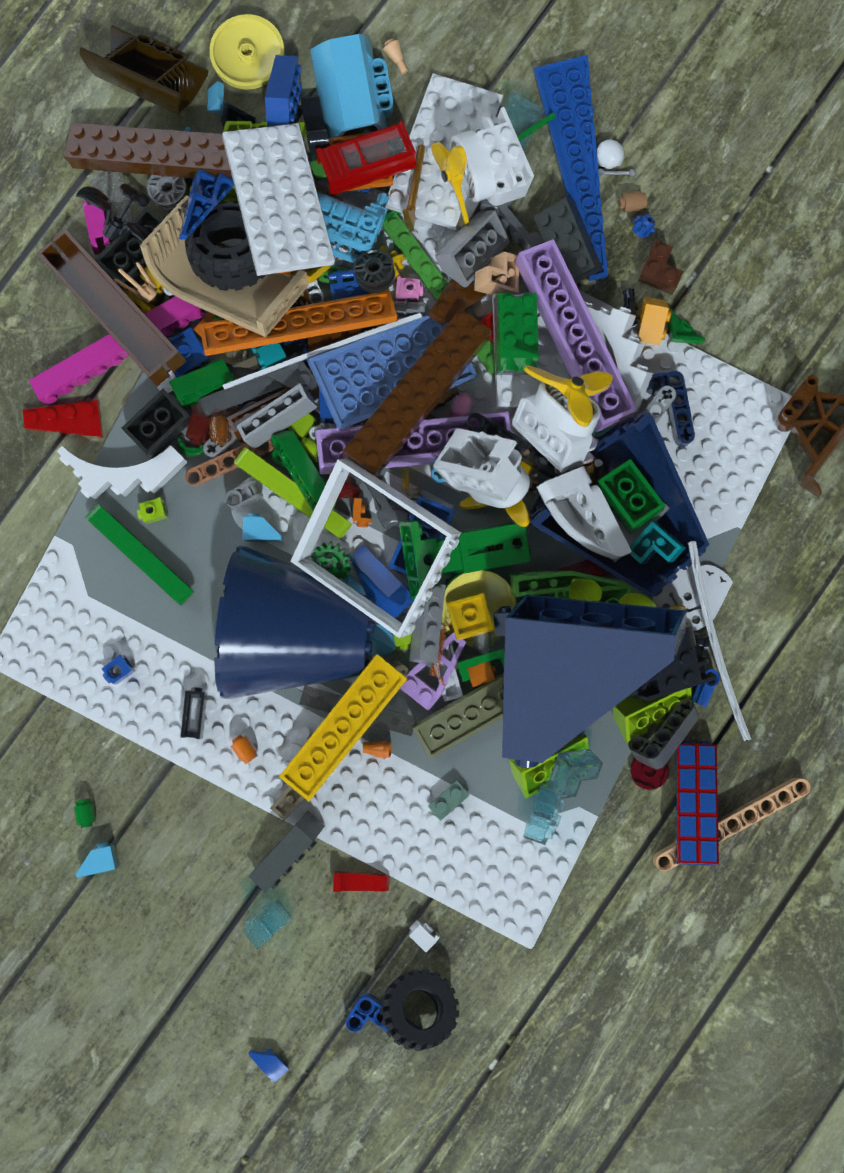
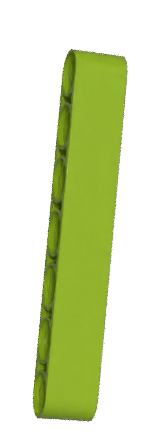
[233,447,352,540]

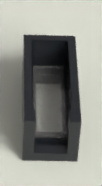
[180,687,208,739]

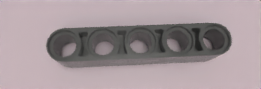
[198,374,287,420]

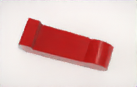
[333,871,390,892]

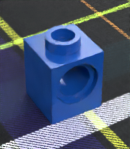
[102,655,136,685]

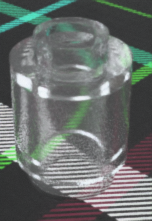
[473,632,494,654]

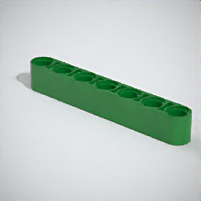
[85,503,195,606]

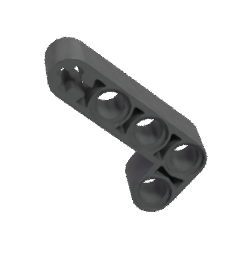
[628,699,699,769]

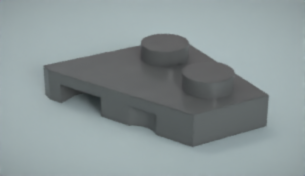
[266,353,318,391]

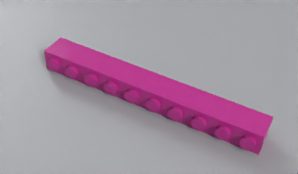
[29,296,208,404]

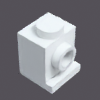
[409,920,440,952]

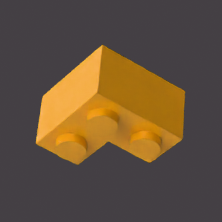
[636,297,671,345]

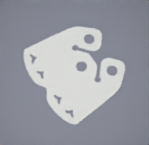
[653,564,733,631]

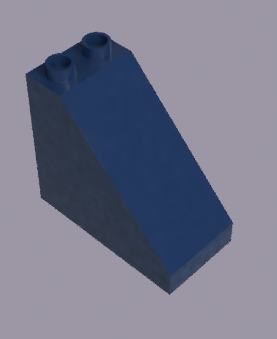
[502,595,687,768]

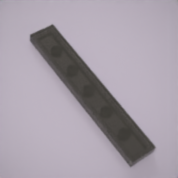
[299,685,417,736]

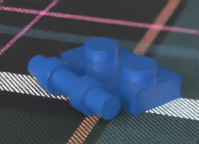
[328,267,370,300]

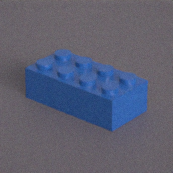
[265,55,302,127]
[388,496,455,576]

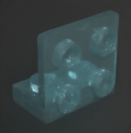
[505,92,545,150]

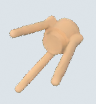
[114,262,158,303]

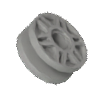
[147,175,189,212]

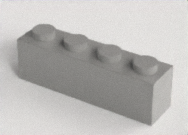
[237,384,317,449]
[409,583,446,664]

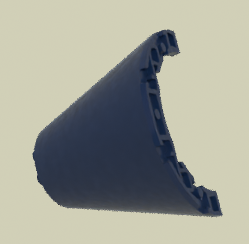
[529,413,710,598]
[214,546,377,699]

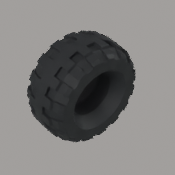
[185,201,266,291]

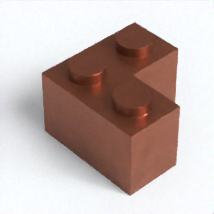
[638,240,684,295]

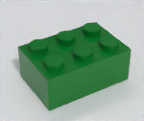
[597,459,665,534]

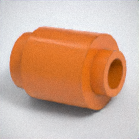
[230,735,258,765]

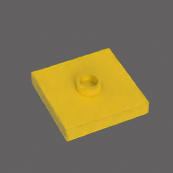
[446,592,495,641]

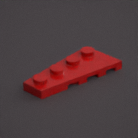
[23,400,103,438]

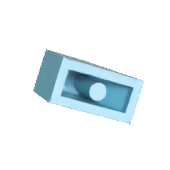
[243,513,283,542]
[76,842,120,878]

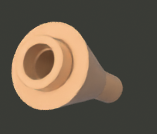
[383,39,408,75]

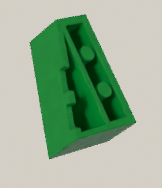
[168,359,234,410]

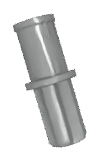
[393,300,426,315]

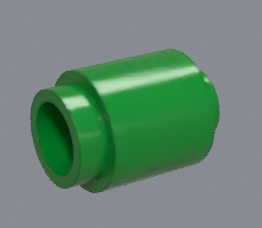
[74,798,96,828]

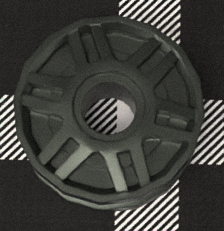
[354,249,395,293]

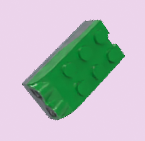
[494,293,539,375]

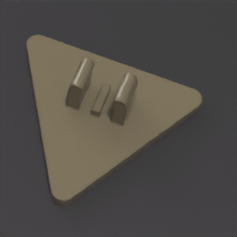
[219,348,259,371]

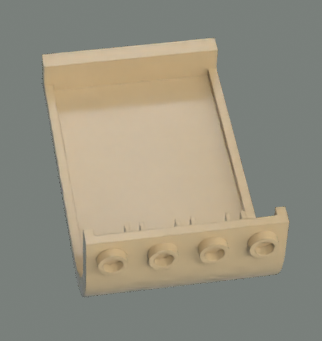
[140,195,309,337]

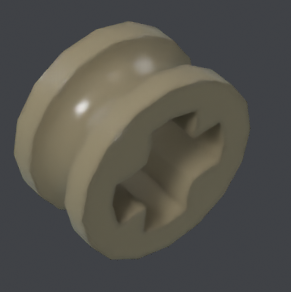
[405,488,423,500]

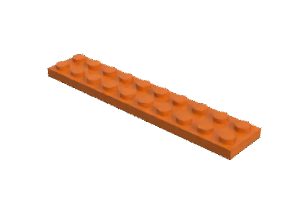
[200,290,397,356]

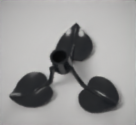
[76,183,152,242]

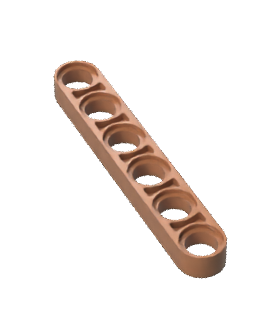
[185,430,284,487]

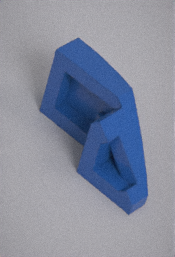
[249,1049,289,1083]

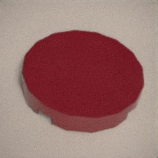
[630,757,669,790]

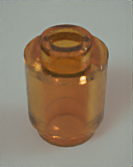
[209,416,230,446]

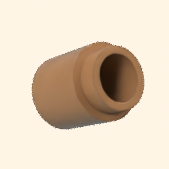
[618,191,647,212]

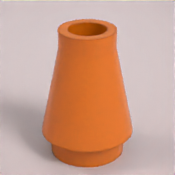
[363,740,392,760]

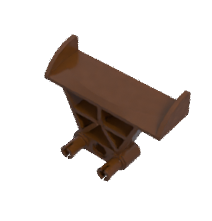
[776,375,844,498]

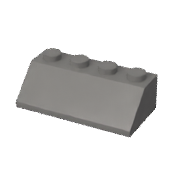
[435,210,510,287]

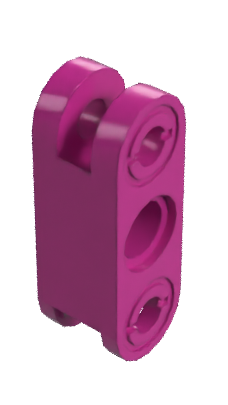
[83,200,113,255]

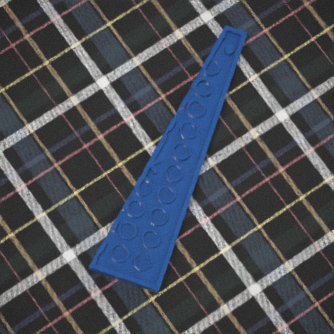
[533,55,608,282]

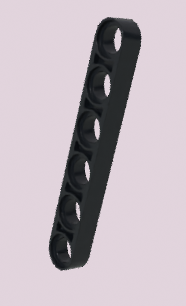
[465,413,569,479]

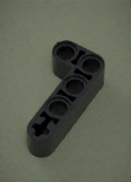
[300,95,329,161]

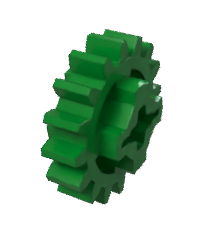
[310,541,352,580]

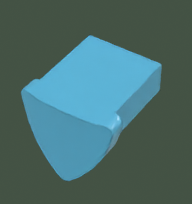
[207,81,225,114]

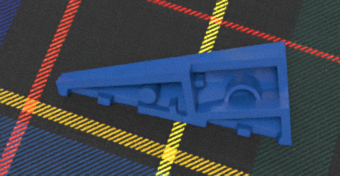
[179,169,234,240]

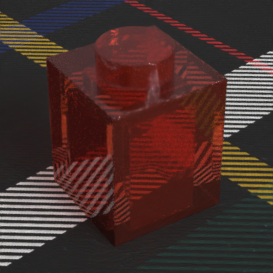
[185,414,213,446]

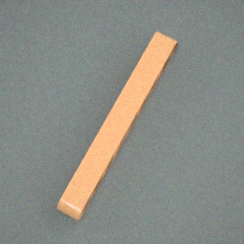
[652,777,810,871]

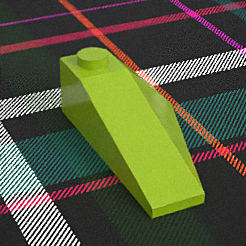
[613,688,692,744]
[509,735,589,799]

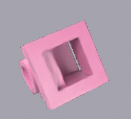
[396,276,424,302]

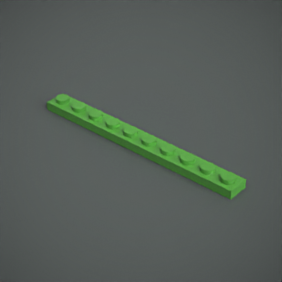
[382,213,495,376]

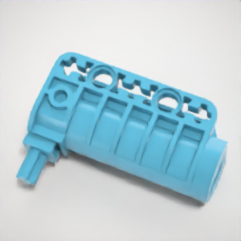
[316,191,389,263]

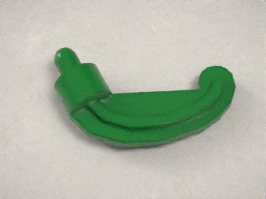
[177,438,204,456]

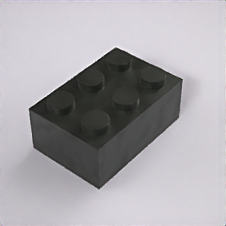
[121,389,194,459]

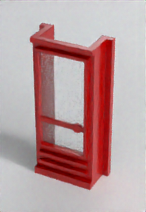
[316,121,417,196]

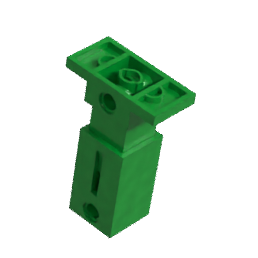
[399,521,531,601]

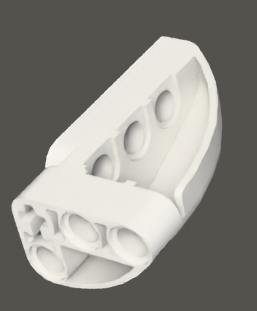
[537,466,632,559]

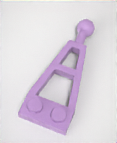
[400,633,467,711]

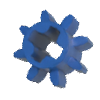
[632,214,656,238]

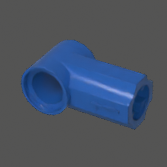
[691,668,720,708]

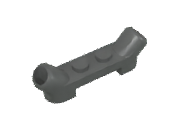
[479,199,544,251]
[350,472,410,531]

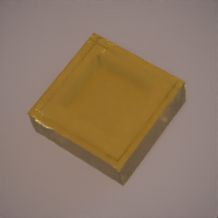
[400,469,409,492]

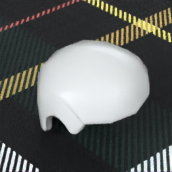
[597,139,625,169]

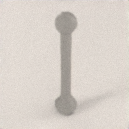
[598,169,636,177]

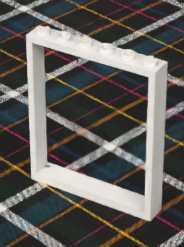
[291,459,461,638]

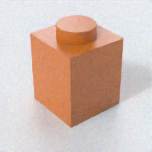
[467,661,497,687]

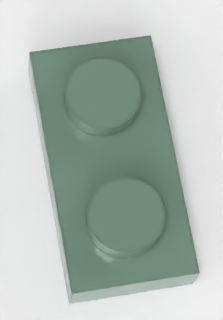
[428,780,470,821]

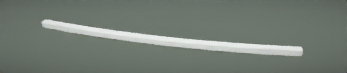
[223,313,422,390]
[688,541,751,741]

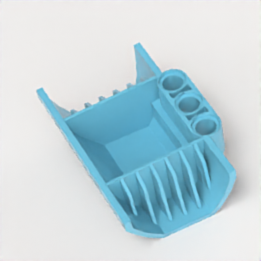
[310,34,394,146]

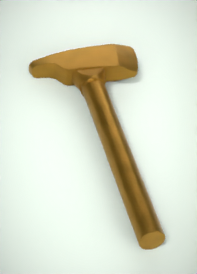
[403,145,425,231]

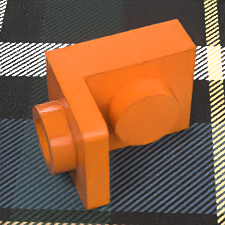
[353,498,372,528]

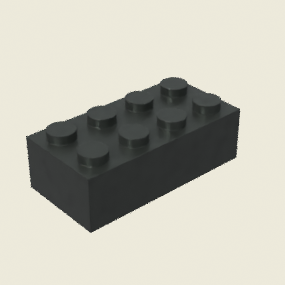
[534,197,603,284]
[95,207,162,291]

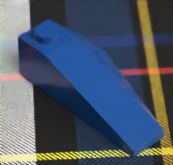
[349,545,414,619]

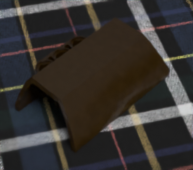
[79,25,209,115]

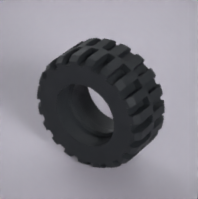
[380,969,459,1051]

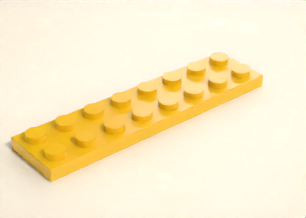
[279,654,408,802]

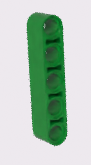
[271,429,336,512]

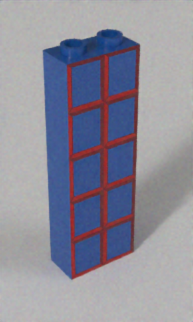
[676,741,719,866]

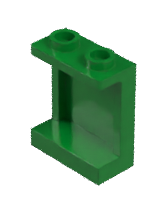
[457,649,505,682]

